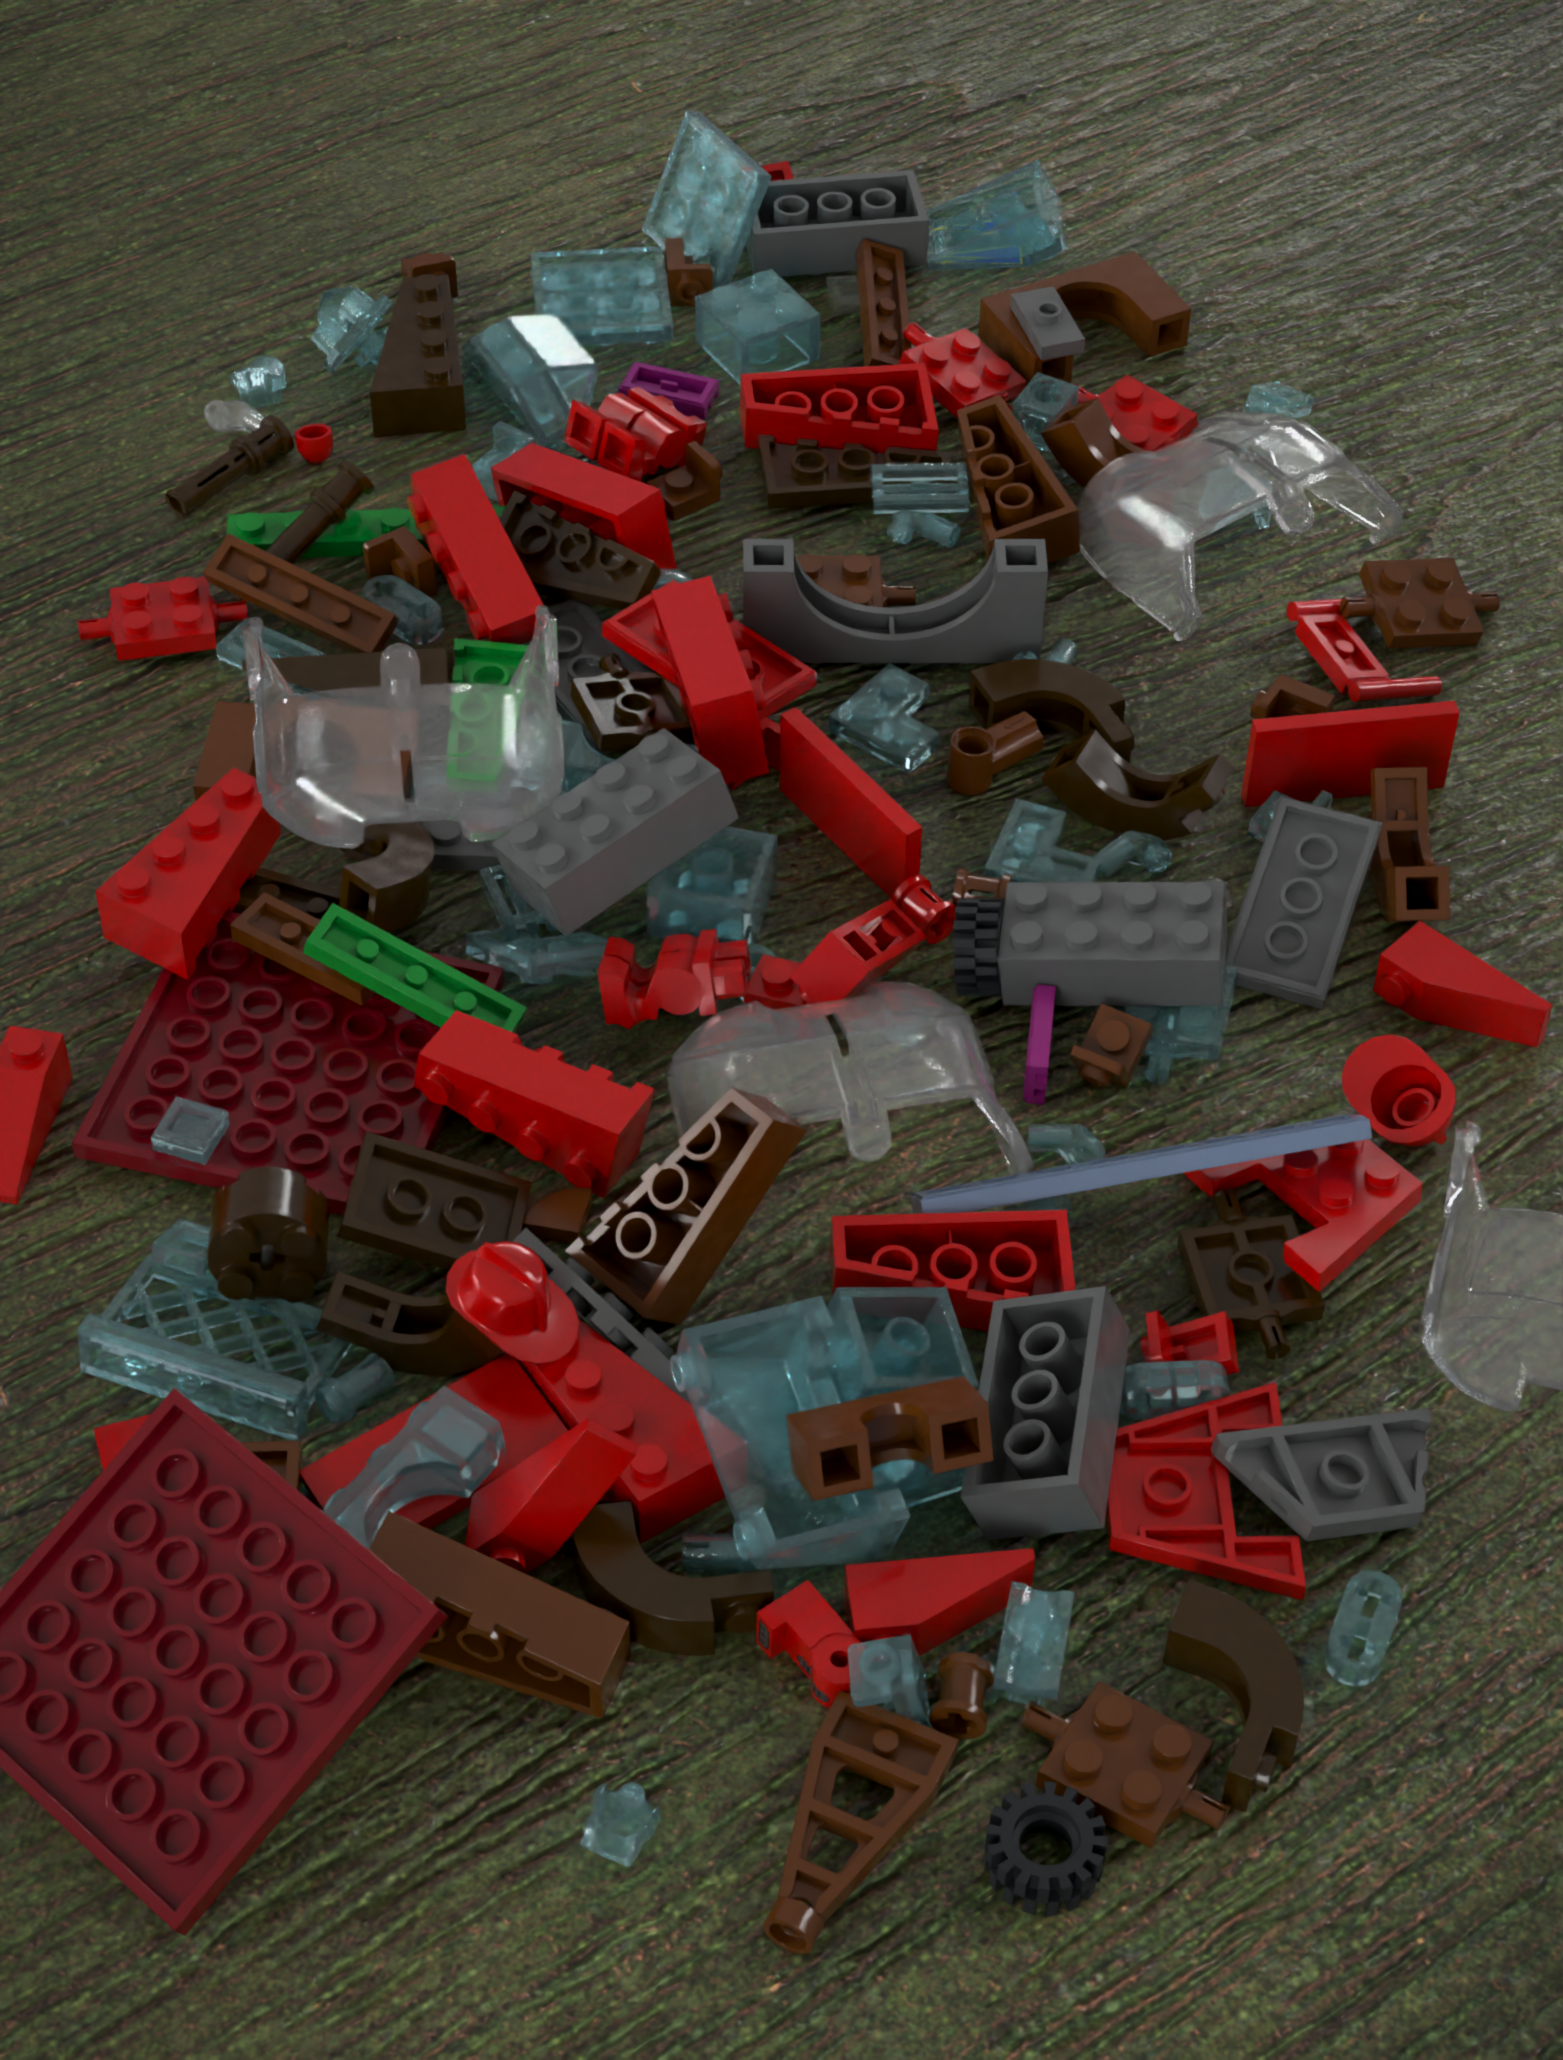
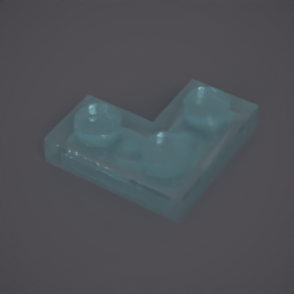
[828,663,940,774]
[984,799,1101,882]
[466,926,608,984]

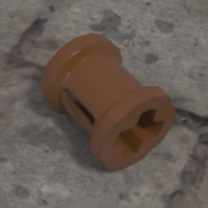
[953,867,1012,907]
[929,1652,996,1739]

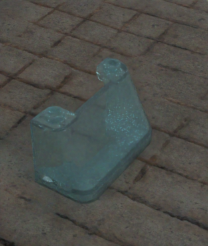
[670,1296,910,1570]

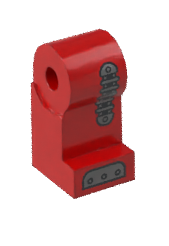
[755,1580,868,1708]

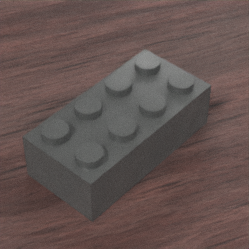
[741,170,929,279]
[491,728,739,936]
[997,882,1227,1006]
[961,1286,1130,1540]

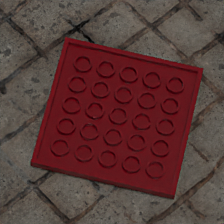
[72,911,505,1215]
[0,1388,448,1936]

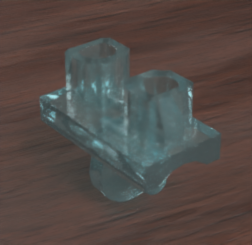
[311,287,393,374]
[993,1581,1075,1705]

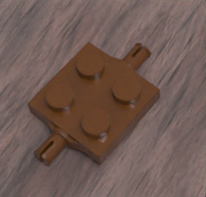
[797,554,916,607]
[1340,558,1500,649]
[1020,1681,1230,1849]

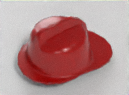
[1341,1034,1456,1147]
[446,1241,579,1365]

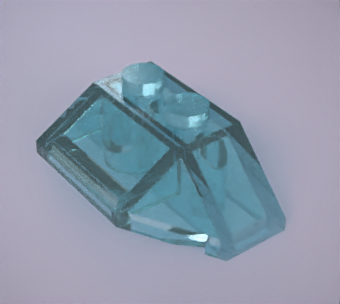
[462,314,598,450]

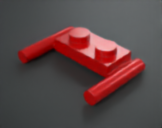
[1286,598,1442,702]

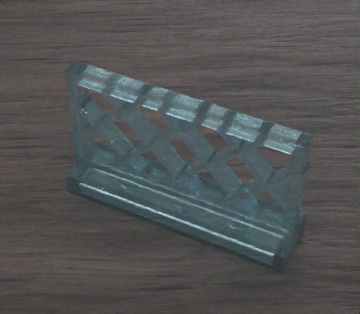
[77,1254,353,1441]

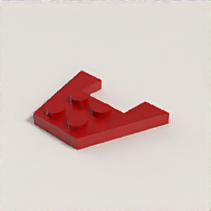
[1183,1139,1423,1292]
[1106,1382,1306,1601]

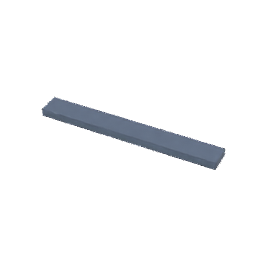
[910,1114,1372,1214]

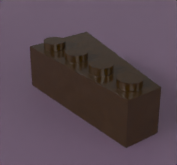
[370,274,466,437]

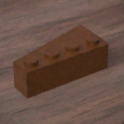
[957,395,1081,564]
[565,1087,807,1324]
[368,1511,631,1719]

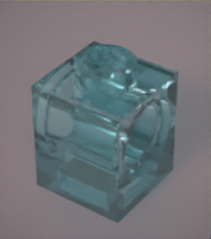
[1012,372,1079,453]

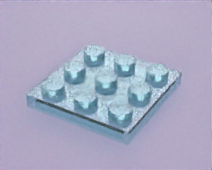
[642,110,772,296]
[531,246,673,348]

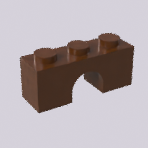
[786,1376,994,1501]

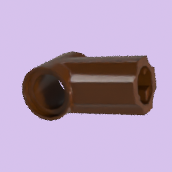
[946,711,1044,795]

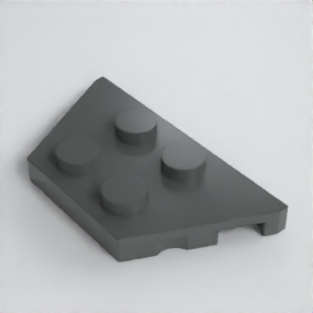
[1210,1408,1431,1541]

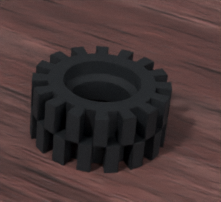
[953,898,1005,996]
[984,1781,1107,1916]

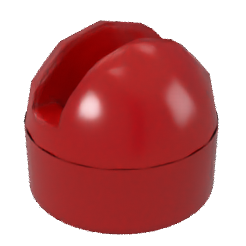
[294,424,334,463]

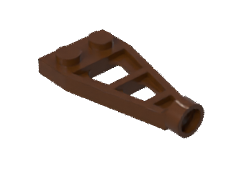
[763,1690,959,1954]

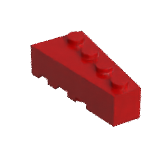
[739,363,939,453]
[490,443,678,588]
[407,454,547,645]
[651,576,770,784]
[95,767,281,980]
[414,1010,655,1199]
[829,1210,1076,1332]
[516,1319,744,1544]

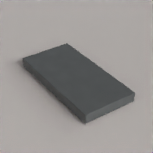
[521,599,648,758]
[1224,796,1382,1009]

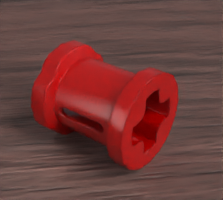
[891,875,956,944]

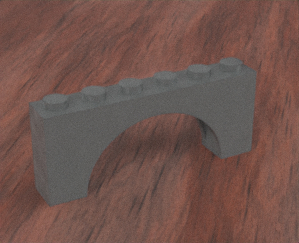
[743,539,1048,664]

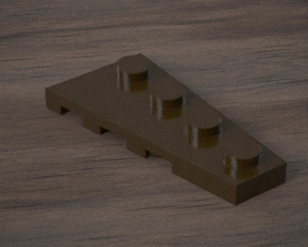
[758,434,956,509]
[499,490,662,610]

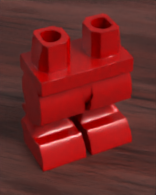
[564,387,707,481]
[597,929,752,1029]

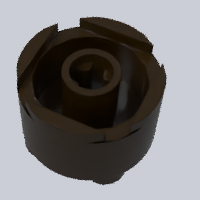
[207,1167,329,1303]

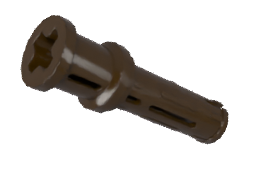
[165,415,294,518]
[266,459,375,565]

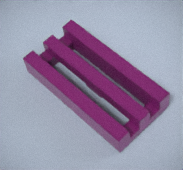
[618,362,720,420]
[1023,984,1056,1105]

